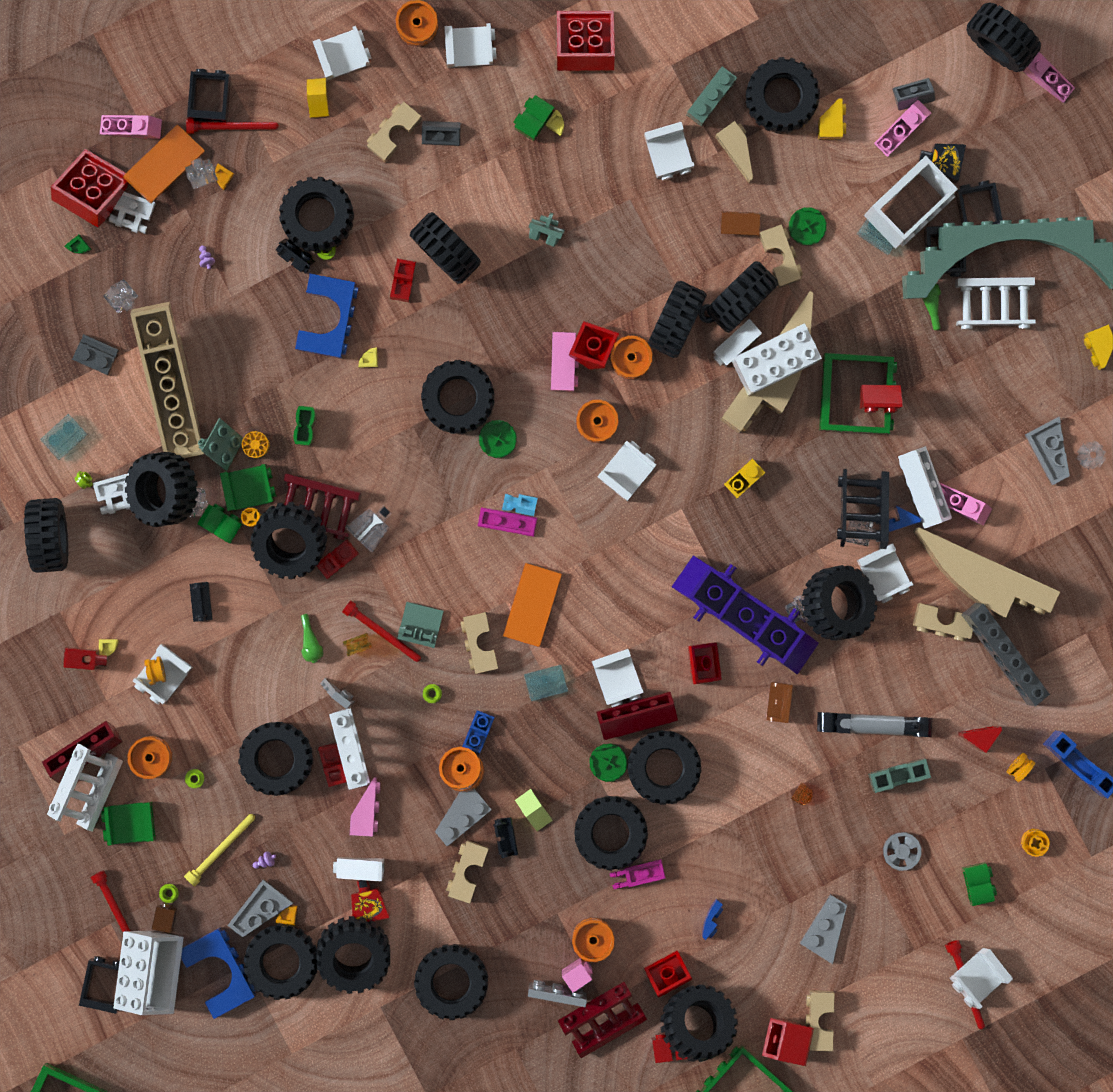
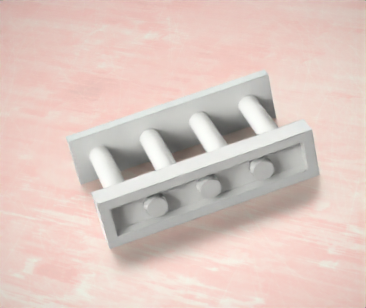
[955,277,1035,330]
[329,708,370,790]
[47,744,123,832]

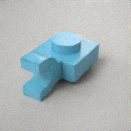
[502,494,538,516]

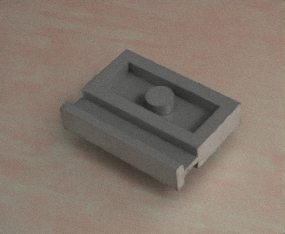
[72,334,119,375]

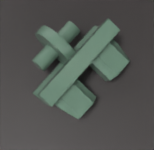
[528,212,565,247]

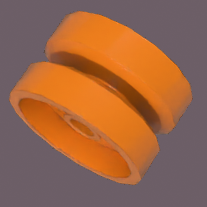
[395,0,439,47]
[610,335,653,379]
[576,399,618,443]
[128,736,173,779]
[439,747,485,792]
[572,917,615,962]

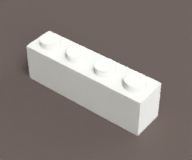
[898,446,952,529]

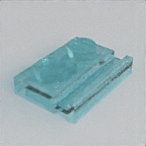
[856,219,904,255]
[40,414,88,460]
[524,665,568,701]

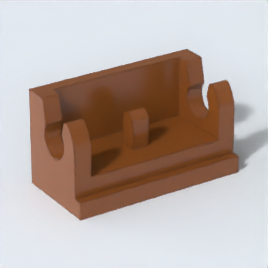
[721,211,761,235]
[766,682,793,723]

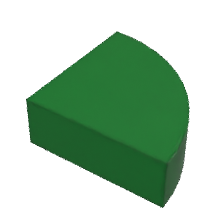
[64,234,92,254]

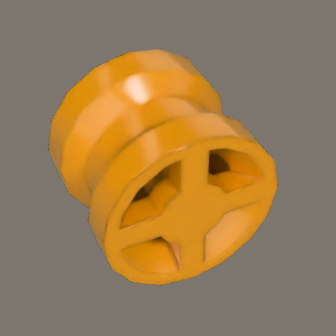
[241,508,261,527]

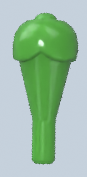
[922,283,941,330]
[301,614,324,663]

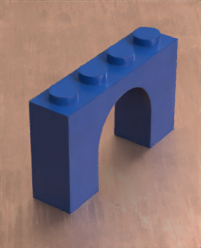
[295,274,359,359]
[1043,730,1113,799]
[181,928,256,1019]

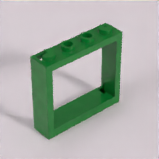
[819,353,897,435]
[696,1045,794,1092]
[31,1063,109,1092]

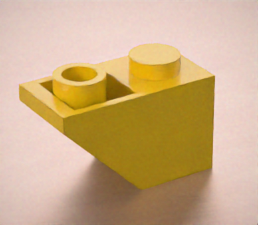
[818,98,846,140]
[1083,324,1113,370]
[724,458,765,498]

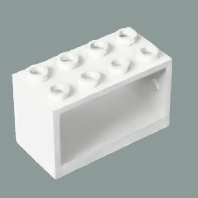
[864,156,957,249]
[732,323,822,396]
[114,931,184,1015]

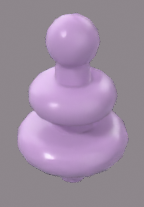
[199,245,215,270]
[253,851,276,869]

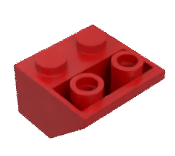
[860,385,903,413]
[762,1018,814,1066]

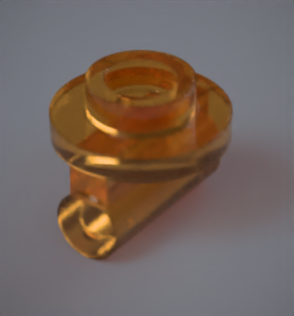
[791,783,813,806]

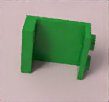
[220,464,277,511]
[101,801,156,846]

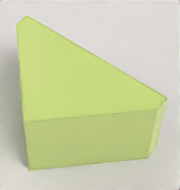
[515,789,553,831]

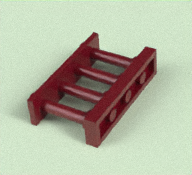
[284,473,361,540]
[557,981,647,1059]

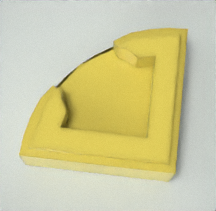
[545,110,564,137]
[359,347,378,368]
[99,639,119,657]

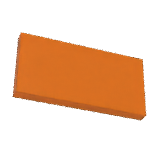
[123,124,205,204]
[503,563,562,647]

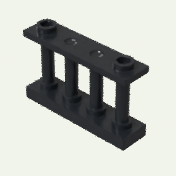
[837,469,889,549]

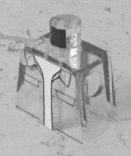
[345,506,392,553]

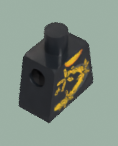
[919,144,966,183]

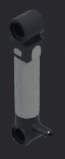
[817,712,933,737]

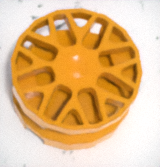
[242,431,270,459]
[144,656,166,685]
[1006,752,1036,783]
[1021,828,1050,857]

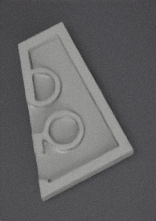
[1025,416,1070,485]
[320,678,355,709]
[435,789,492,846]
[227,879,294,937]
[800,894,847,964]

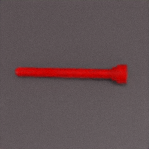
[186,118,279,134]
[342,600,421,662]
[90,870,130,932]
[945,940,985,1030]

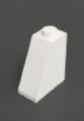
[713,319,762,367]
[333,857,384,881]

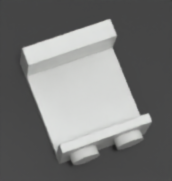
[444,23,497,68]
[313,26,372,80]
[644,122,695,181]
[598,441,656,501]
[857,543,913,603]
[133,644,193,705]
[592,649,644,707]
[950,948,1013,1009]

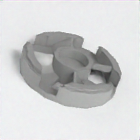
[883,832,921,871]

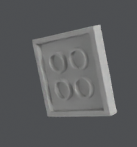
[528,980,587,1007]

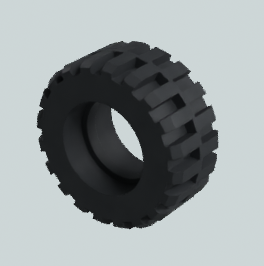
[966,2,1041,72]
[745,57,820,134]
[279,177,354,253]
[409,212,481,284]
[707,261,778,333]
[648,281,707,358]
[421,360,495,434]
[125,452,198,527]
[24,498,69,573]
[250,502,327,579]
[802,565,877,641]
[238,722,314,796]
[628,730,702,805]
[574,796,648,871]
[316,916,390,994]
[244,924,318,1000]
[414,944,488,1020]
[660,984,738,1062]

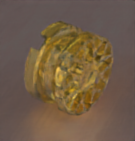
[343,633,373,656]

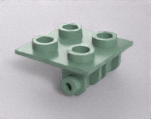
[198,418,243,471]
[397,602,444,648]

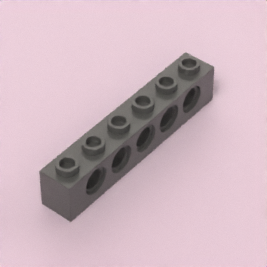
[961,603,1050,706]

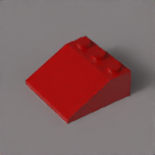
[557,11,615,71]
[51,149,129,228]

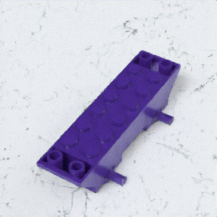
[671,555,819,674]

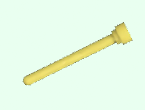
[184,814,255,887]

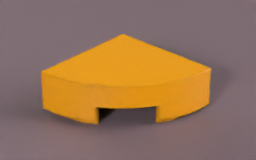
[215,163,235,190]
[276,906,298,925]

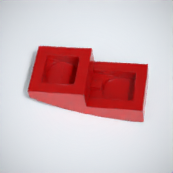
[390,258,416,302]
[317,539,359,579]
[318,743,347,787]

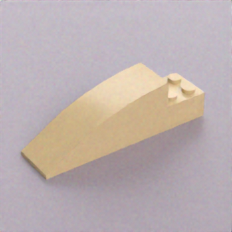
[720,291,813,433]
[130,302,204,458]
[913,528,1060,618]

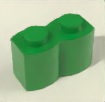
[513,95,555,141]
[293,406,316,447]
[197,503,243,544]
[962,862,997,906]

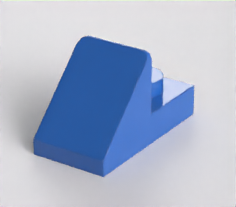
[889,506,921,532]

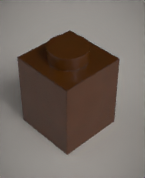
[151,903,177,933]

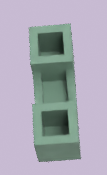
[686,66,737,127]
[868,758,931,793]

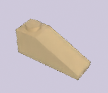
[715,121,753,183]

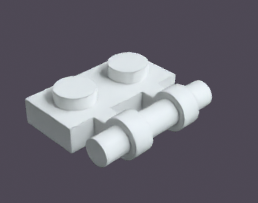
[109,192,156,234]
[93,473,131,515]

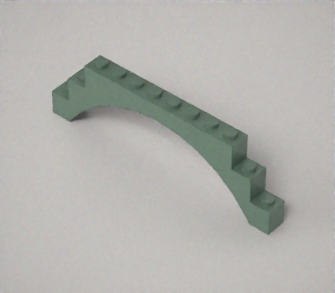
[902,217,1113,299]

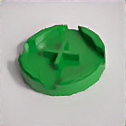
[788,207,827,246]
[479,420,517,458]
[589,743,627,782]

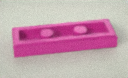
[478,507,537,537]

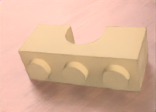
[367,102,422,163]
[759,224,803,288]
[912,603,973,642]
[460,612,498,674]
[446,840,489,904]
[806,990,835,1051]

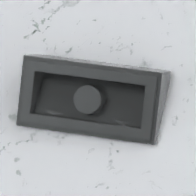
[892,78,935,111]
[422,121,461,146]

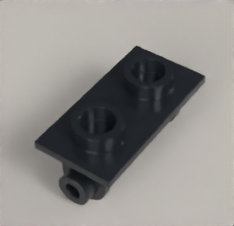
[275,238,316,274]
[189,582,213,622]
[493,817,518,858]

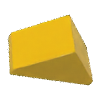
[307,78,329,118]

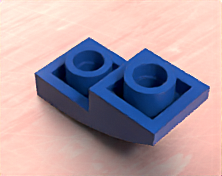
[462,710,495,755]
[702,899,723,940]

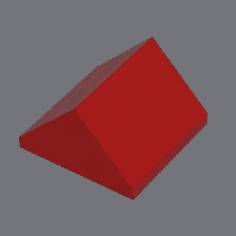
[569,321,619,369]
[687,642,722,684]
[958,726,1002,753]
[644,950,693,998]

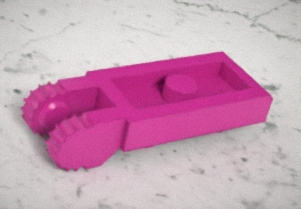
[609,859,666,889]

